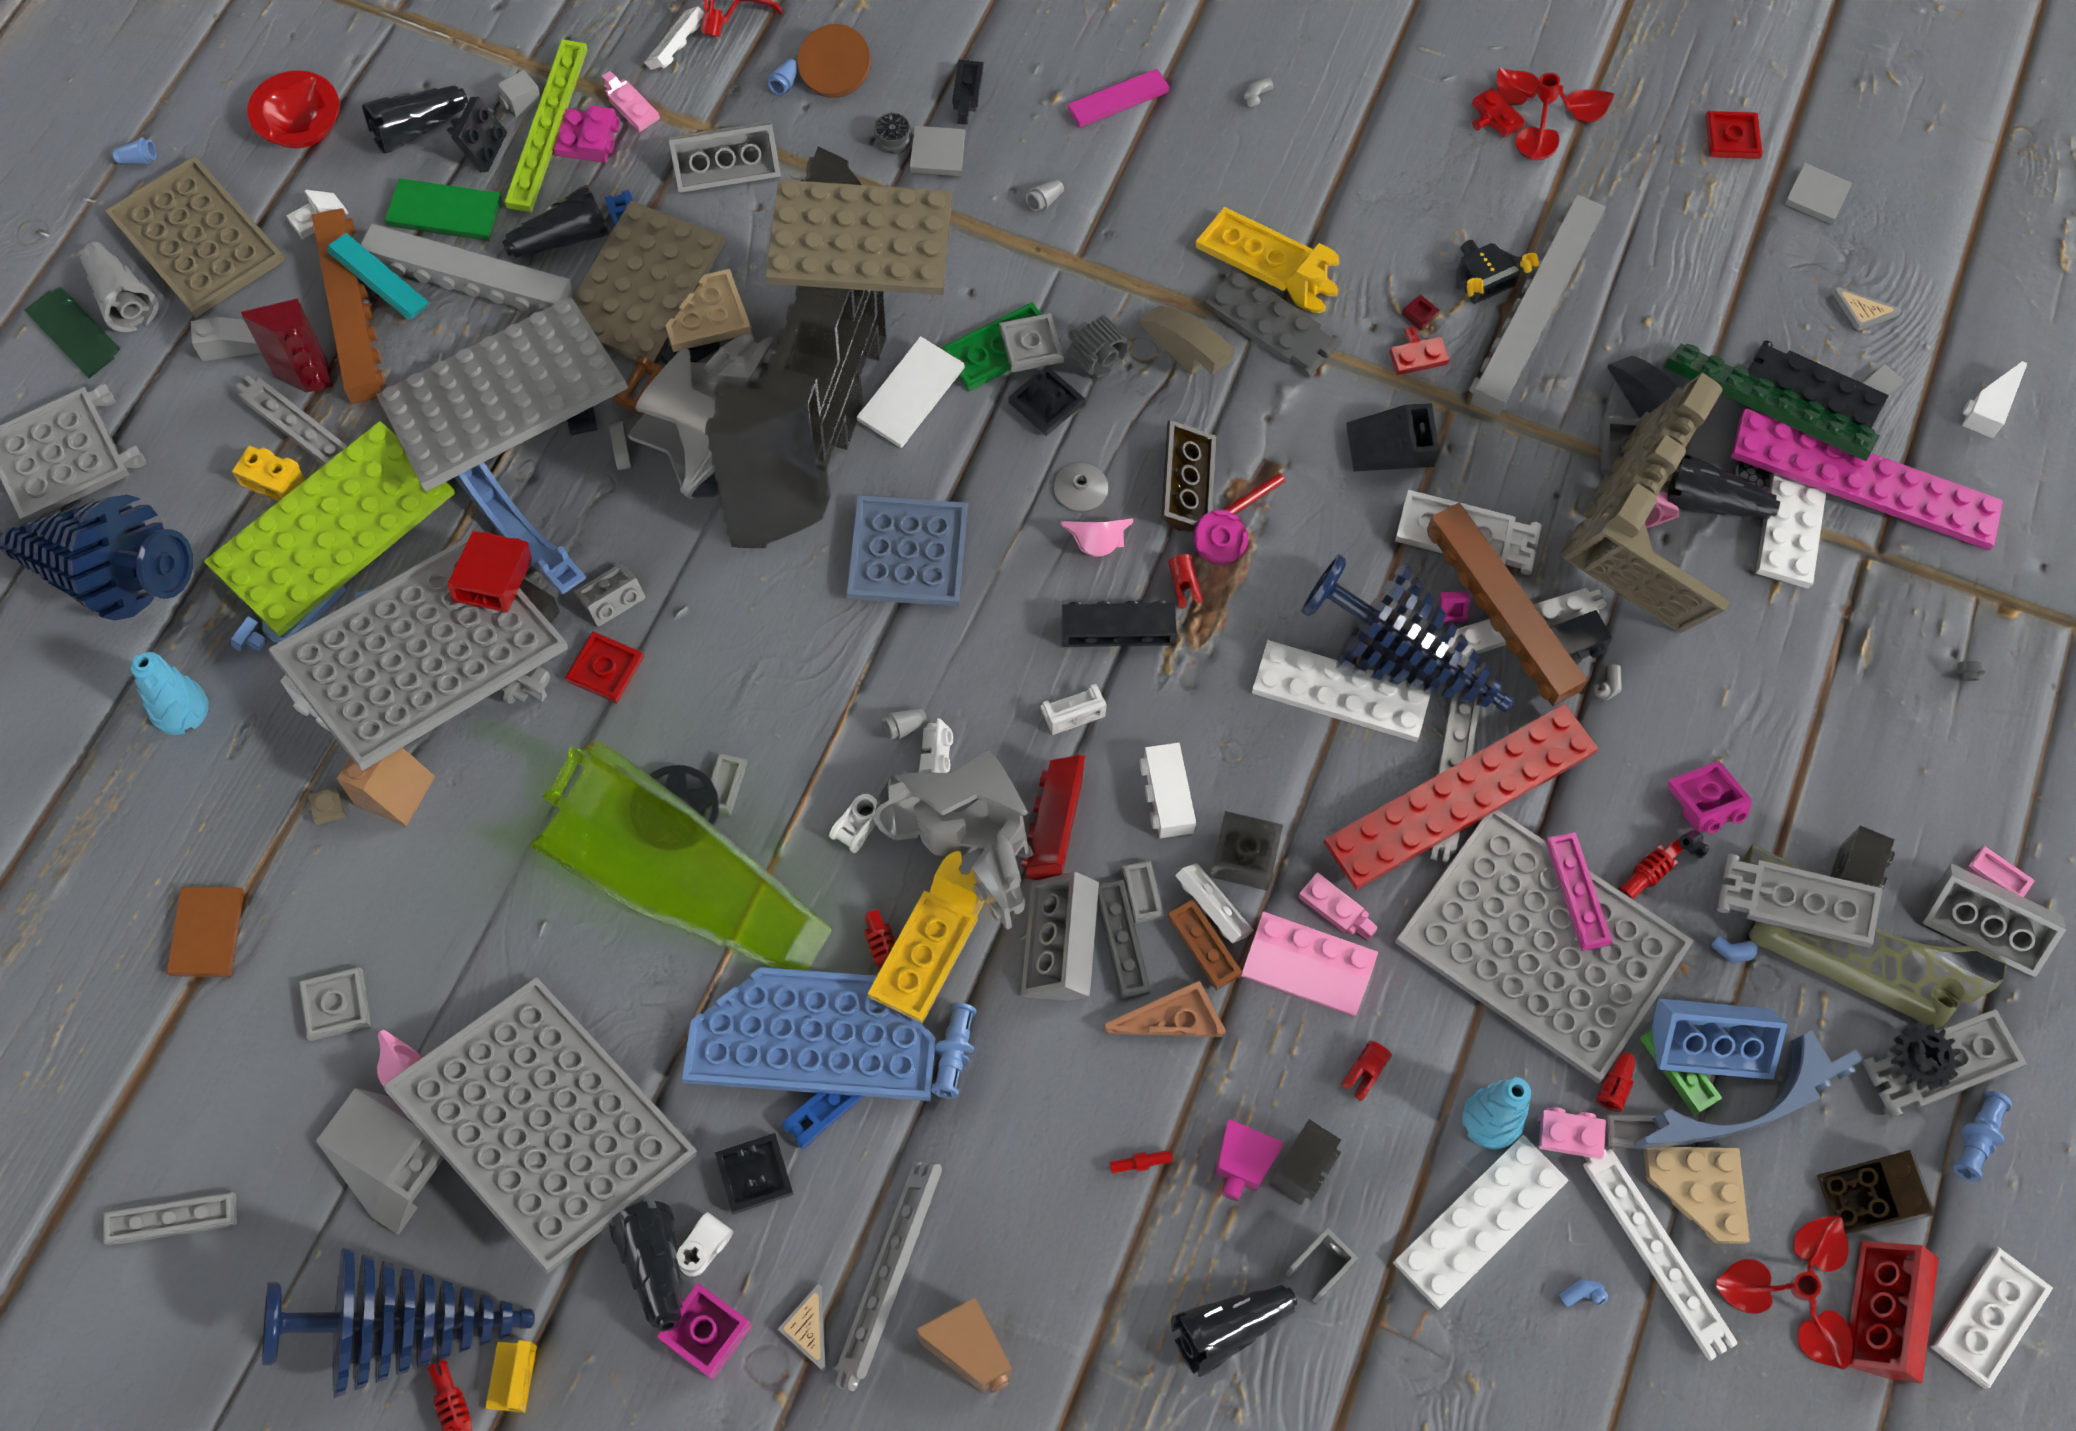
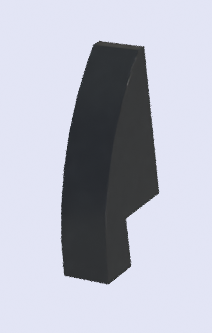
[1607,356,1678,418]

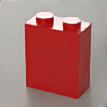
[447,531,532,613]

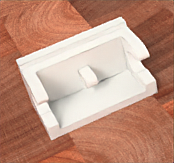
[1041,684,1107,735]

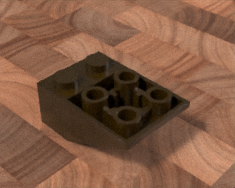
[1817,1150,1936,1235]

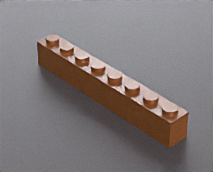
[311,208,386,404]
[1427,502,1587,707]

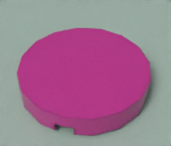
[1193,509,1248,565]

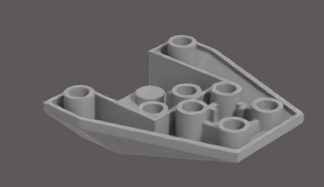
[316,1088,444,1235]

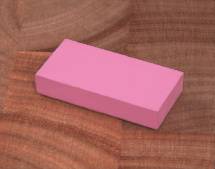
[1966,846,2035,897]

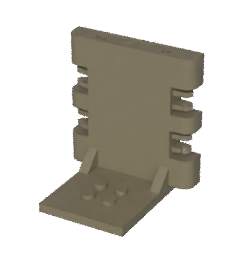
[1559,373,1731,633]

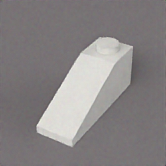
[1962,361,2027,438]

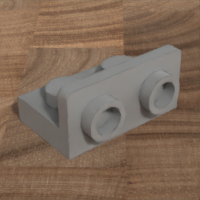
[574,563,645,626]

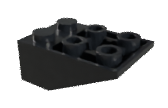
[1346,403,1440,472]

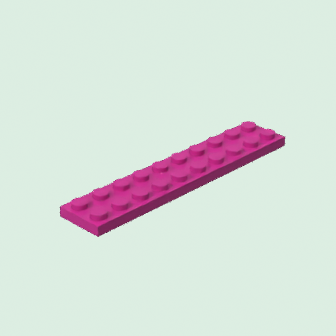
[1730,408,2003,550]

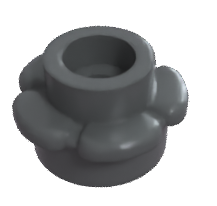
[1955,661,1985,681]

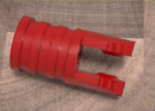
[1168,554,1203,609]
[1340,1040,1392,1101]
[1596,1052,1636,1112]

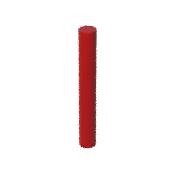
[1223,473,1285,514]

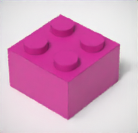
[657,1283,752,1381]

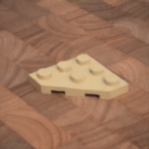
[665,269,752,352]
[1644,1147,1750,1244]

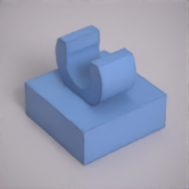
[231,616,266,652]

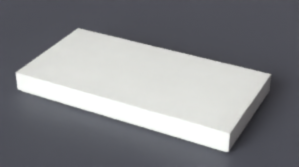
[857,336,965,448]
[1930,1247,2053,1389]

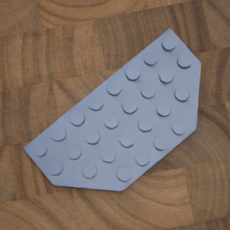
[682,967,936,1101]

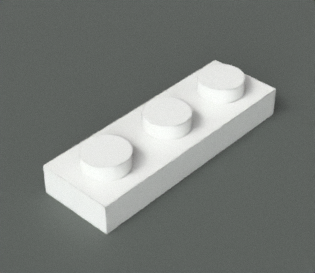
[644,6,704,70]
[1176,863,1253,943]

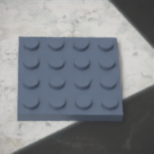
[847,495,968,607]

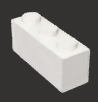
[1139,743,1196,839]

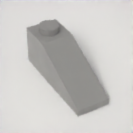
[191,317,261,362]

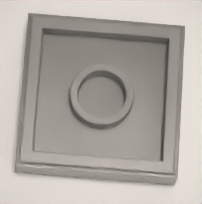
[910,126,965,176]
[1784,163,1852,225]
[999,313,1064,372]
[299,967,371,1041]

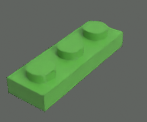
[1639,1030,1722,1116]

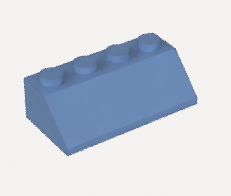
[1652,998,1788,1080]

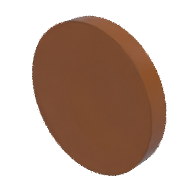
[798,24,872,98]

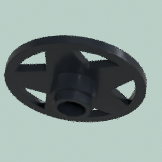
[631,765,719,850]

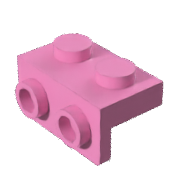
[1537,1107,1606,1159]

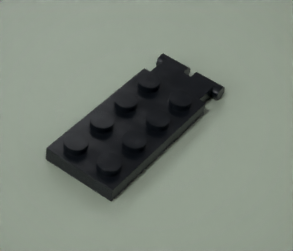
[1747,340,1889,428]

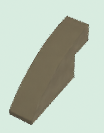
[1138,306,1234,375]

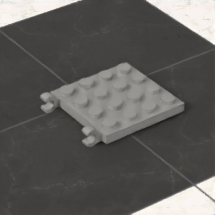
[0,384,147,524]

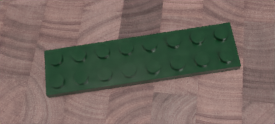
[1665,343,1880,461]

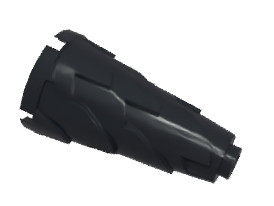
[362,85,468,154]
[502,185,609,258]
[1667,454,1780,520]
[609,1201,683,1332]
[1171,1285,1297,1377]

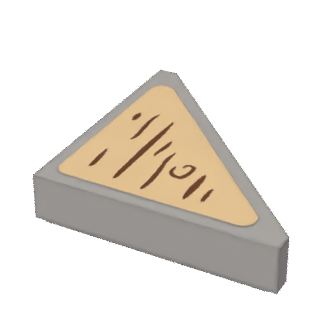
[1832,287,1901,331]
[778,1284,825,1371]

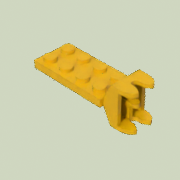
[1196,207,1339,313]
[867,851,985,1024]

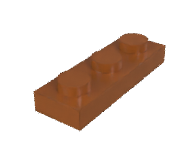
[1168,899,1243,991]

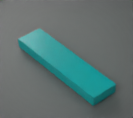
[326,233,429,321]

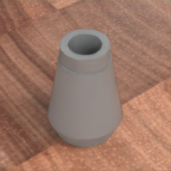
[1026,179,1064,212]
[882,708,927,740]

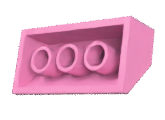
[1241,911,1378,1017]

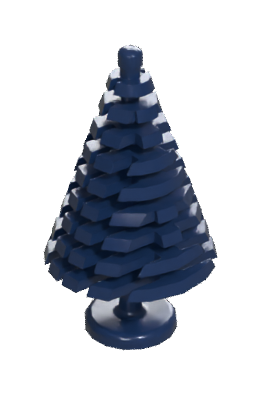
[0,494,194,621]
[1301,554,1514,712]
[262,1248,535,1398]

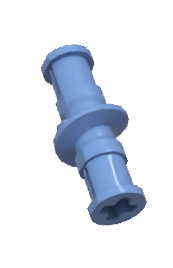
[931,1002,977,1099]
[1953,1091,2012,1182]

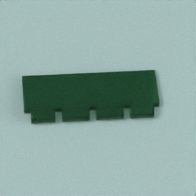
[24,287,120,379]

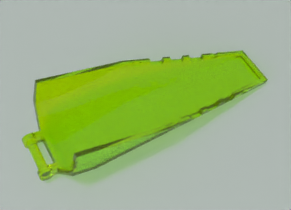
[529,740,833,971]

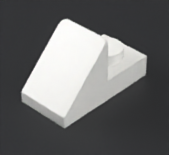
[286,190,348,239]

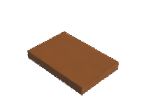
[167,887,244,977]

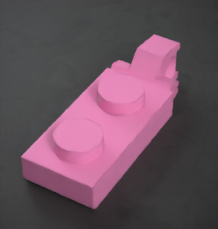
[602,71,660,132]
[1298,872,1378,941]

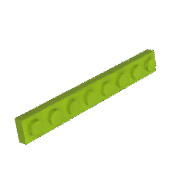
[505,39,588,213]

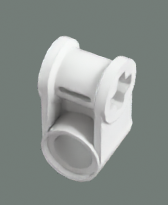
[829,794,877,853]
[677,1212,734,1277]

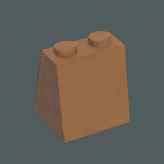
[337,747,435,827]
[917,1297,1012,1394]

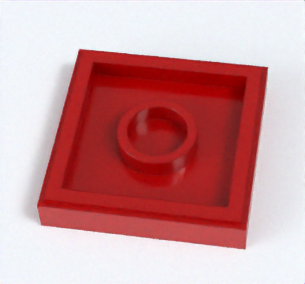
[1705,111,1763,159]
[565,631,644,704]

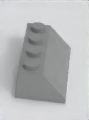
[668,121,781,193]
[1922,863,2067,978]
[1021,871,1099,1001]

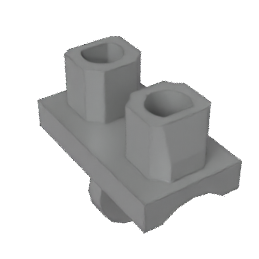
[501,666,551,704]

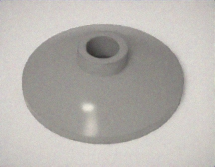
[1054,463,1108,512]

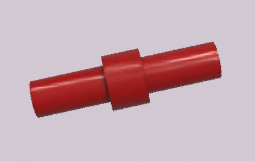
[1109,1150,1173,1174]

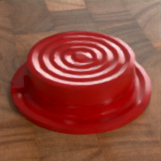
[247,70,340,149]

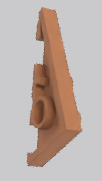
[1104,981,1226,1037]

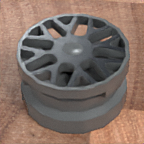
[874,112,911,154]

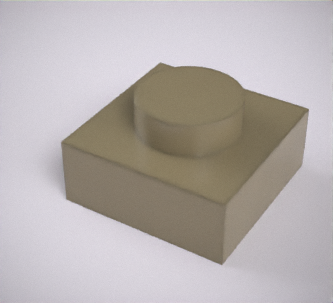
[308,787,346,825]

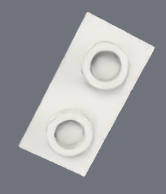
[919,718,953,773]

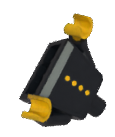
[1456,240,1539,304]

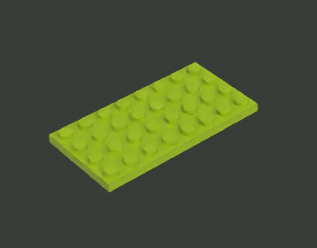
[204,421,455,637]

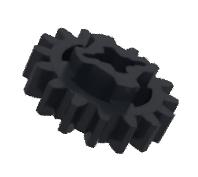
[1890,1023,1962,1091]

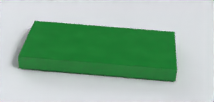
[385,178,502,241]
[941,302,1060,392]

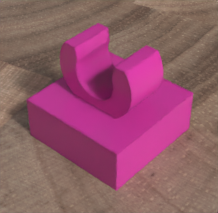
[1439,592,1470,622]

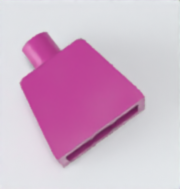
[1215,1119,1284,1201]

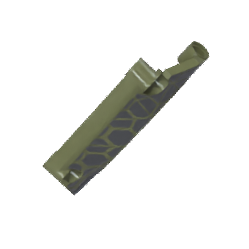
[1743,844,2007,1030]

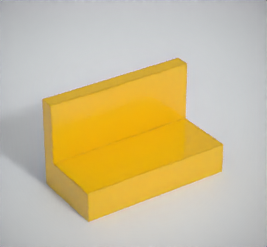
[485,1340,537,1413]

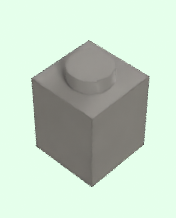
[498,70,541,117]

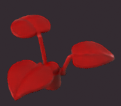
[700,0,782,37]
[1496,68,1615,161]
[1715,1216,1853,1370]

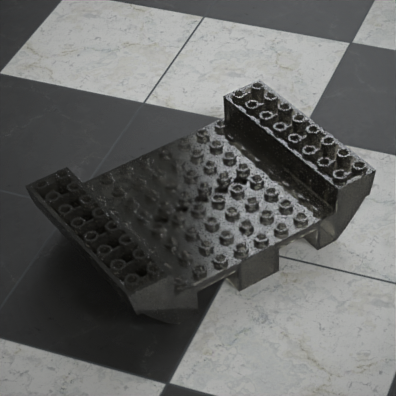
[705,146,887,548]

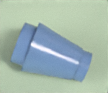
[768,59,799,95]
[113,138,157,164]

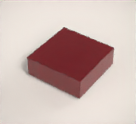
[1401,294,1440,331]

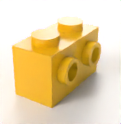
[232,445,305,501]

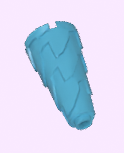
[130,652,209,735]
[1462,1076,1531,1150]

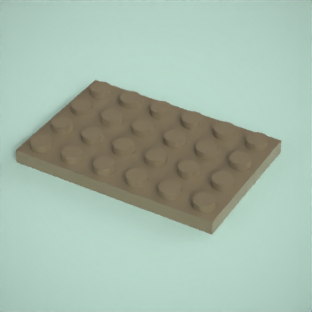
[105,155,286,318]
[766,180,952,295]
[573,200,726,364]

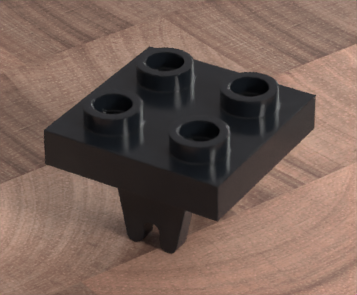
[446,97,507,173]
[1008,365,1085,436]
[715,1133,794,1215]

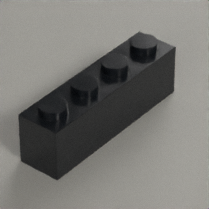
[1061,600,1177,647]

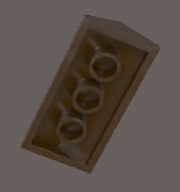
[1161,420,1216,532]

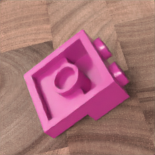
[554,105,620,163]
[1667,761,1752,834]

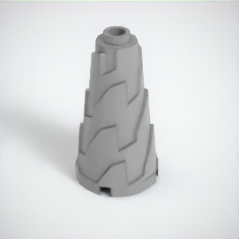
[80,242,158,332]

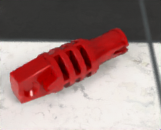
[1618,838,1684,900]
[864,909,896,969]
[427,1360,472,1431]

